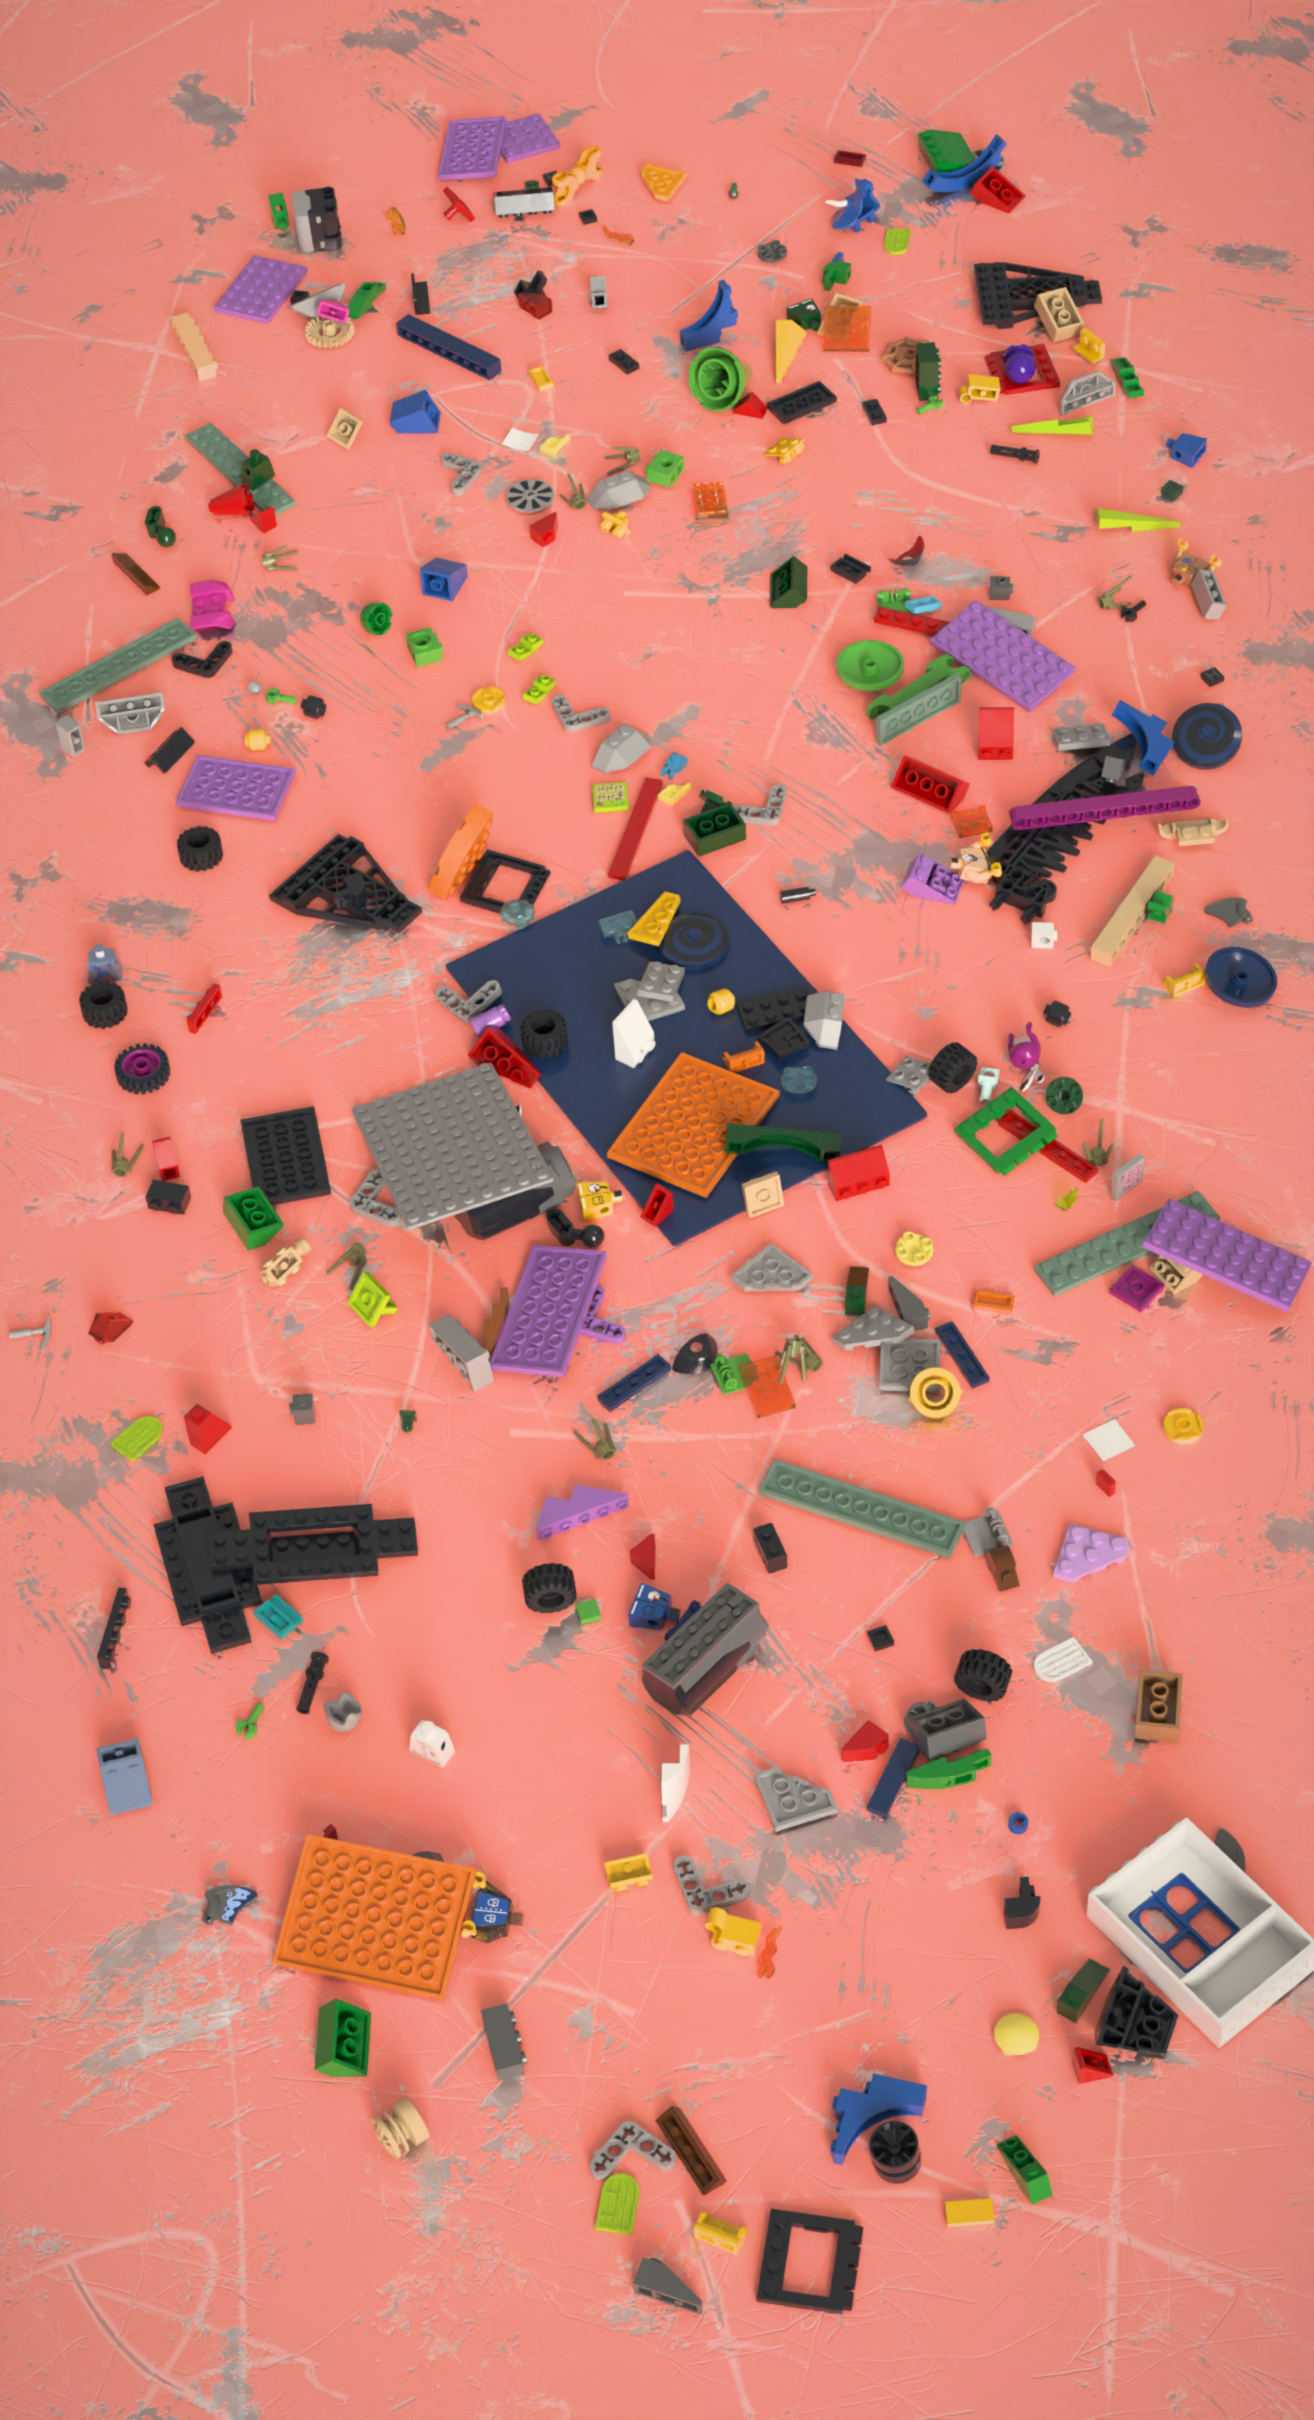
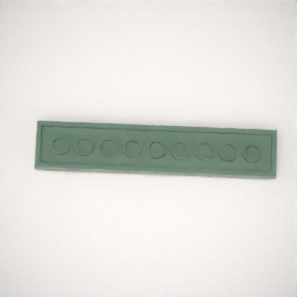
[185,423,296,516]
[39,618,197,714]
[1034,1191,1220,1297]
[759,1459,965,1559]

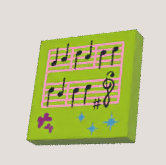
[592,782,629,813]

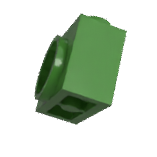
[645,450,684,488]
[405,627,444,667]

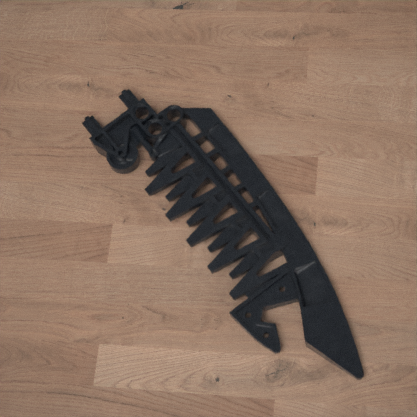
[986,733,1144,924]

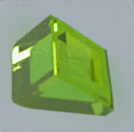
[1055,1187,1078,1211]

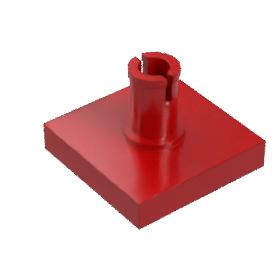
[443,187,475,222]

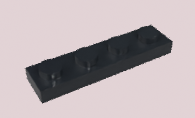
[97,1587,131,1669]

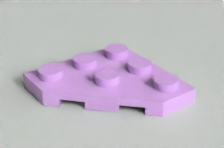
[1053,1524,1130,1583]

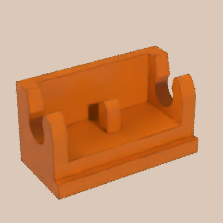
[722,1041,765,1073]

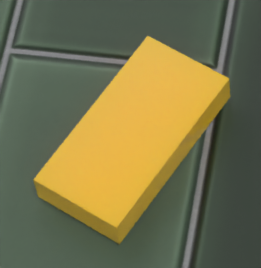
[528,366,554,392]
[945,2198,995,2227]

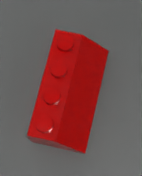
[890,755,970,814]

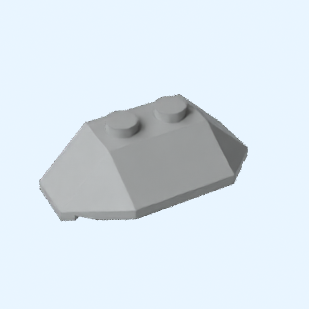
[287,283,345,319]
[1060,370,1116,416]
[587,470,651,510]
[95,692,165,735]
[592,724,651,774]
[803,990,845,1050]

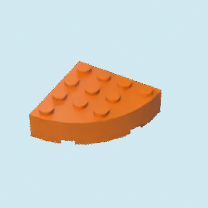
[428,803,494,901]

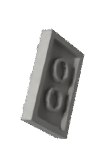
[1053,723,1110,751]
[637,962,685,1002]

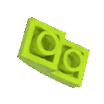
[507,633,544,662]
[523,675,556,705]

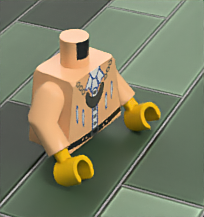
[948,833,1002,884]

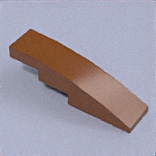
[484,1287,509,1362]

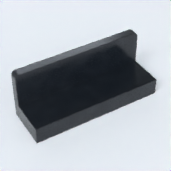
[411,273,430,315]
[144,727,195,773]

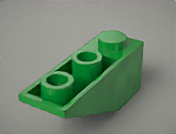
[996,2135,1053,2205]

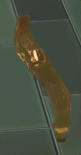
[602,225,634,246]
[757,1925,783,1979]

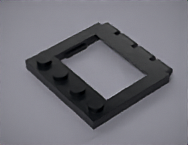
[460,849,551,919]
[756,2208,864,2315]

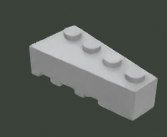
[428,1314,494,1392]

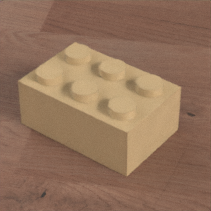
[1034,287,1085,342]

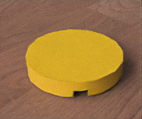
[472,687,505,714]
[1163,1408,1204,1444]

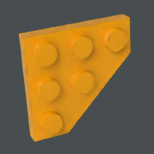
[640,163,687,202]

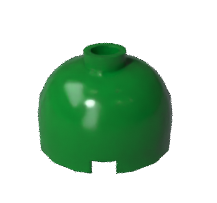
[360,602,393,635]

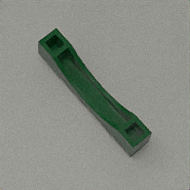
[724,1123,841,1162]

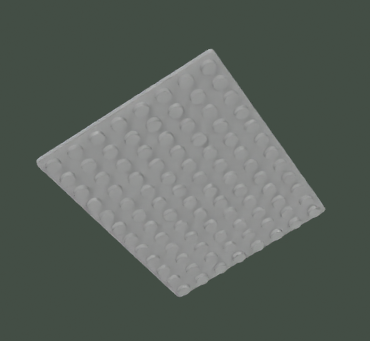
[352,1063,554,1230]

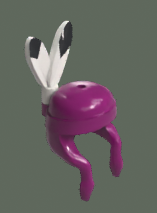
[1008,1022,1045,1092]

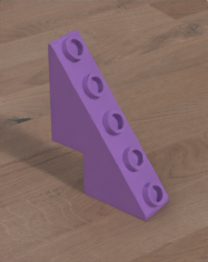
[536,1484,629,1540]

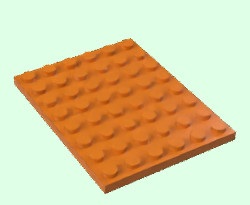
[607,1052,780,1198]
[272,1834,477,2002]

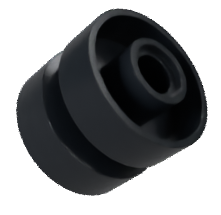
[869,2121,922,2184]

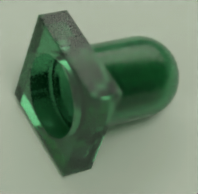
[399,1410,417,1433]

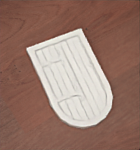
[1034,1637,1092,1682]

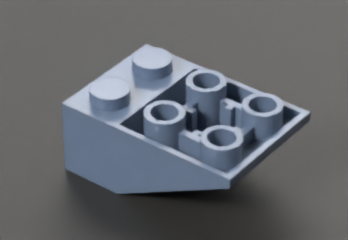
[96,1738,153,1816]

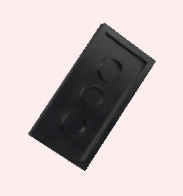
[767,381,837,424]
[736,987,810,1033]

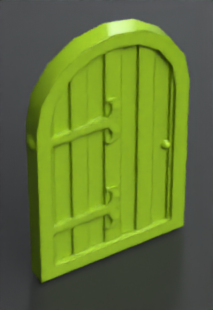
[884,228,911,255]
[110,1416,163,1462]
[595,2173,640,2235]

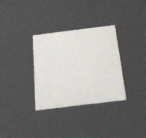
[1082,1419,1136,1462]

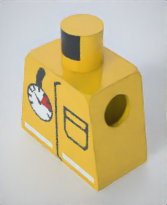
[577,1182,623,1222]

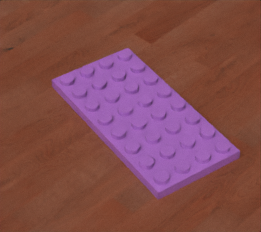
[930,599,1076,713]
[1142,1198,1312,1312]
[489,1245,608,1377]

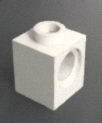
[1031,922,1057,948]

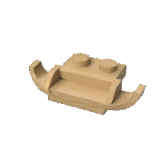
[1158,818,1229,846]

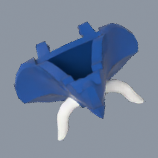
[825,179,880,233]

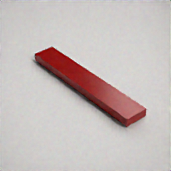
[998,1111,1098,1183]

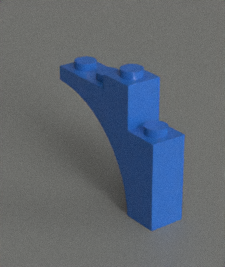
[680,279,738,352]
[1111,700,1175,776]
[830,2073,927,2165]

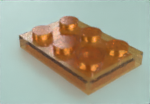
[692,481,728,520]
[738,1355,796,1418]

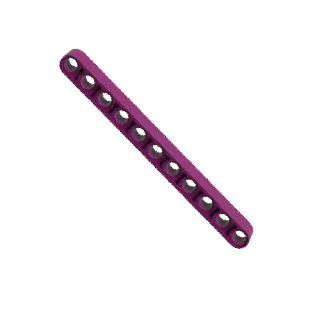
[1009,786,1201,830]

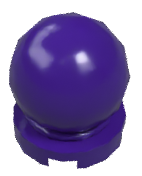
[1003,344,1036,384]

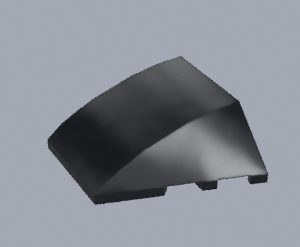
[1094,1966,1179,2056]

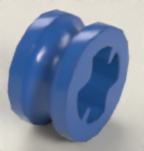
[1008,1812,1028,1835]

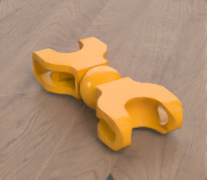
[552,145,603,207]

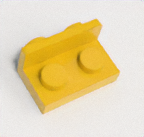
[1073,328,1105,364]

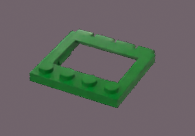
[954,1086,1058,1176]

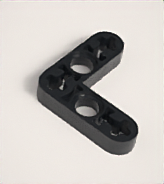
[172,641,233,678]

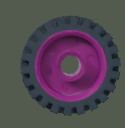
[114,1043,171,1095]

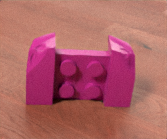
[190,580,236,629]

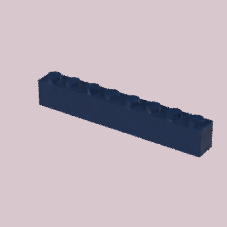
[396,314,502,381]

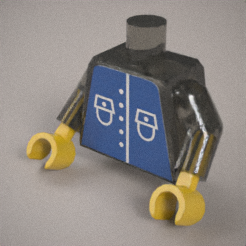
[461,1872,524,1943]

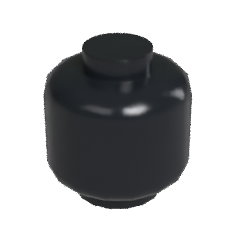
[301,695,327,719]
[1043,1000,1072,1028]

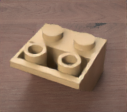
[1149,1255,1203,1294]

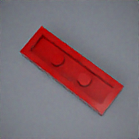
[187,983,222,1034]

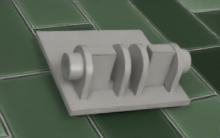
[886,1056,931,1096]
[963,1507,1014,1557]

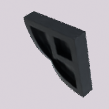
[757,1017,810,1060]

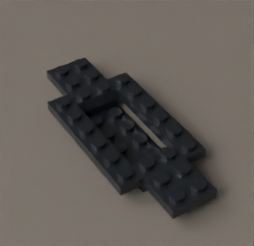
[153,1476,262,1654]
[209,1504,418,1585]

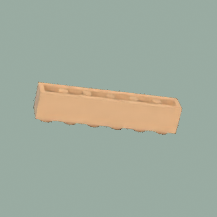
[170,312,218,381]

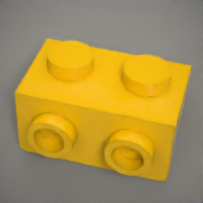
[604,1853,654,1892]

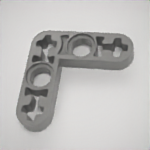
[441,453,482,496]
[552,695,610,733]
[733,785,786,826]
[435,980,502,1023]
[350,1169,401,1227]
[673,1855,749,1915]
[590,2121,676,2181]

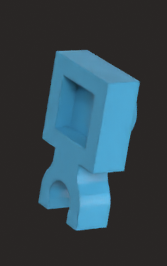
[660,752,688,780]

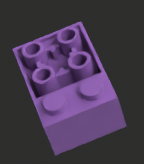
[901,852,964,905]

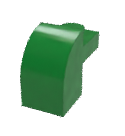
[822,261,851,291]
[1147,891,1174,923]

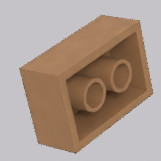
[1134,1670,1183,1742]

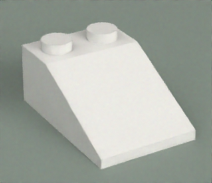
[613,999,655,1068]

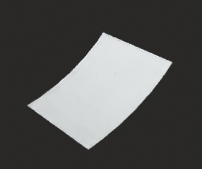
[502,427,539,451]

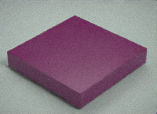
[1109,1265,1165,1312]

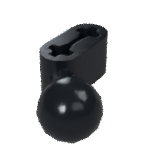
[546,1209,605,1248]

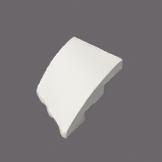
[661,1744,690,1822]

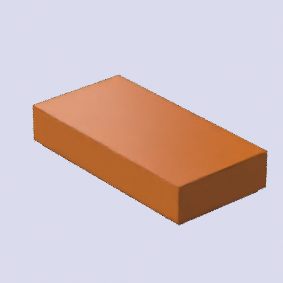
[973,1290,1015,1315]

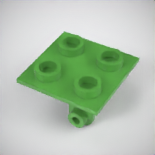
[876,588,913,614]
[710,1353,761,1395]

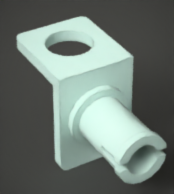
[978,1067,1000,1104]

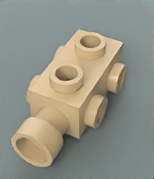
[259,1239,311,1287]

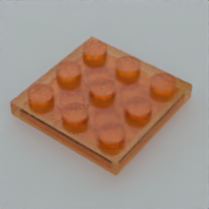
[823,306,871,352]

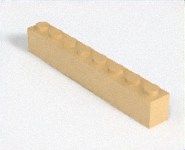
[1089,856,1175,967]

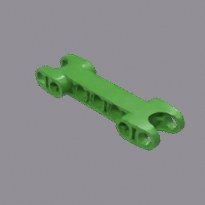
[866,654,971,719]

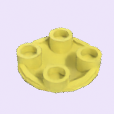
[895,1232,934,1266]
[994,2013,1039,2056]

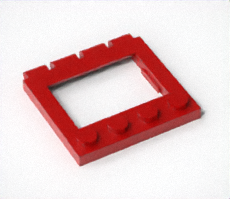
[985,344,1060,396]

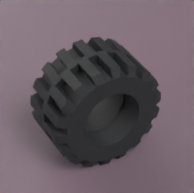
[177,826,223,872]
[79,981,128,1029]
[521,1010,568,1059]
[928,1042,978,1094]
[522,1563,577,1613]
[954,1649,1012,1702]

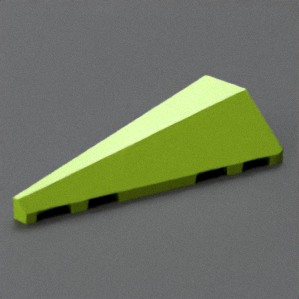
[1011,417,1095,436]
[1095,508,1181,531]

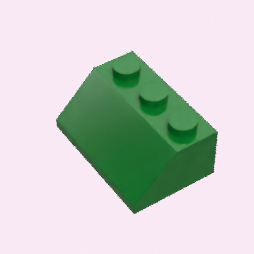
[223,1186,284,1250]
[314,1998,371,2077]

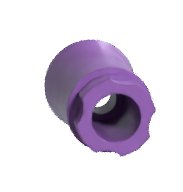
[469,1004,511,1038]

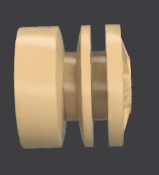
[370,2096,430,2160]

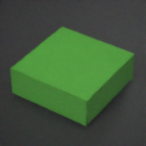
[575,1599,601,1625]

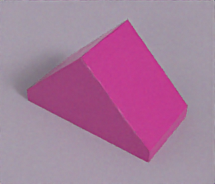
[316,300,350,324]

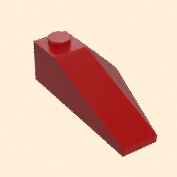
[467,1027,541,1088]

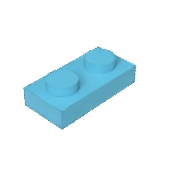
[905,596,942,614]

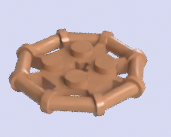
[881,336,940,376]

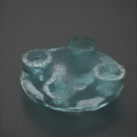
[500,900,535,929]
[780,1066,818,1094]

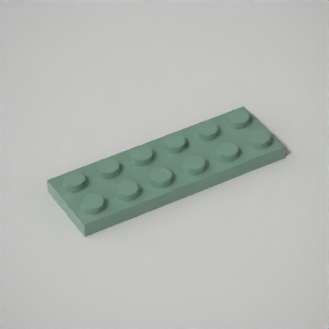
[876,673,961,746]

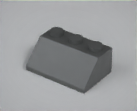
[907,1699,987,1760]

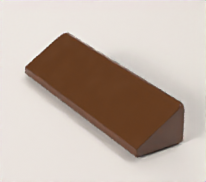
[112,553,160,596]
[656,2106,727,2195]

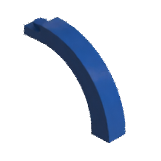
[922,134,1007,192]

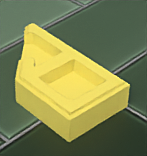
[540,435,570,456]
[658,783,692,806]

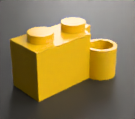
[959,374,1000,403]
[705,1907,762,1957]

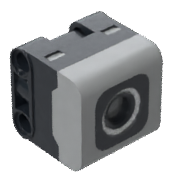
[292,186,342,253]

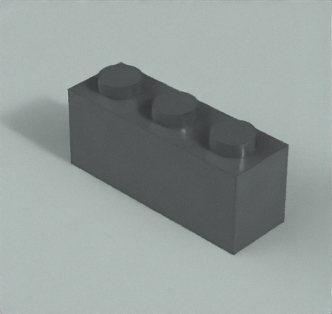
[481,2003,527,2081]

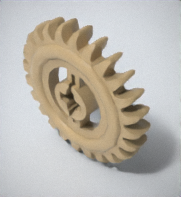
[304,316,355,348]

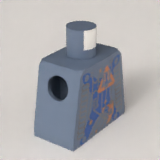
[88,944,123,984]

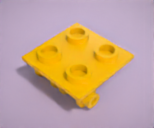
[763,437,805,464]

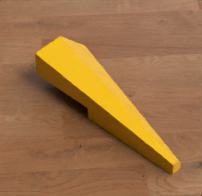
[776,320,806,383]

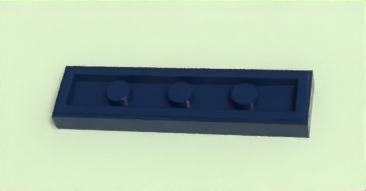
[935,1321,990,1389]
[597,1354,671,1412]
[866,1738,920,1819]

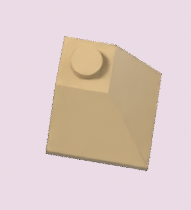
[327,408,363,450]

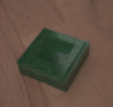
[1161,480,1184,499]

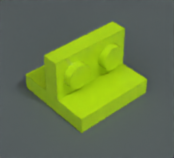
[347,1272,398,1327]

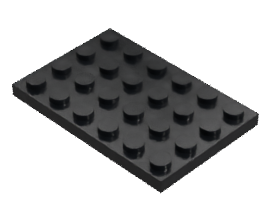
[241,1106,331,1205]

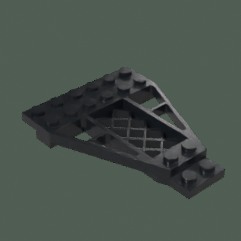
[974,262,1102,329]
[269,834,422,933]

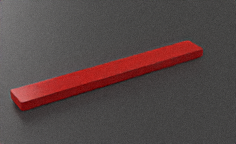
[608,777,663,880]

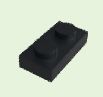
[609,349,640,375]
[862,399,887,426]

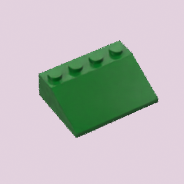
[918,129,976,172]

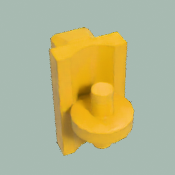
[600,511,631,539]

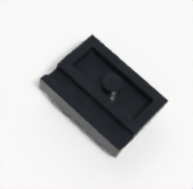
[830,553,871,584]

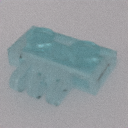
[598,910,637,945]

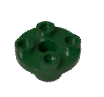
[1045,1077,1083,1114]

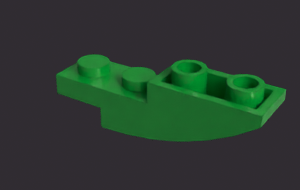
[348,282,386,319]
[905,1748,992,1789]

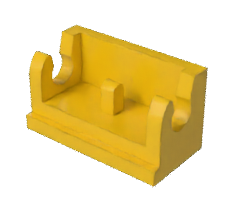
[1163,963,1205,998]
[694,2210,748,2255]

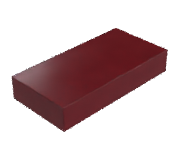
[834,150,866,167]

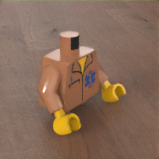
[1171,538,1222,588]

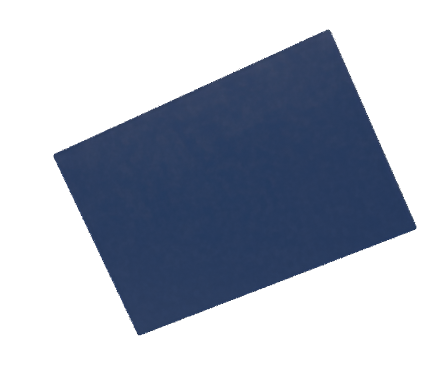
[446,850,927,1246]

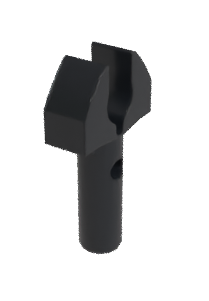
[1121,600,1146,622]

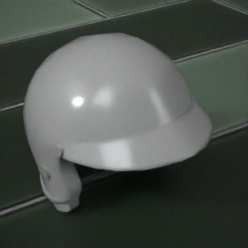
[323,1693,362,1732]

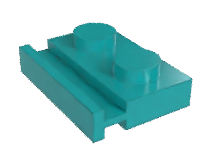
[253,1594,304,1640]

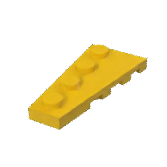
[628,892,681,946]

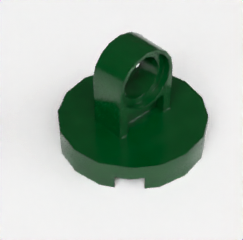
[698,789,732,813]

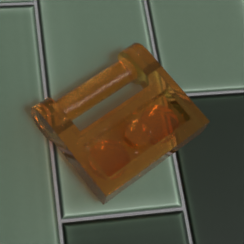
[950,805,993,838]

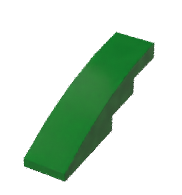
[1110,357,1144,398]

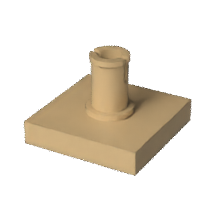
[741,1171,784,1219]

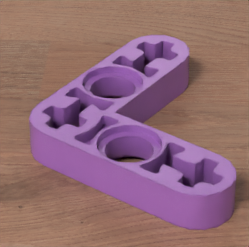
[580,1285,626,1345]

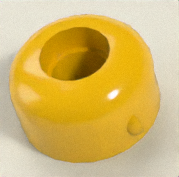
[908,1368,963,1419]

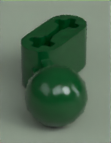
[145,506,176,548]

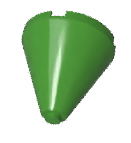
[689,347,752,411]

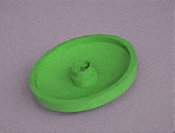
[836,640,904,691]

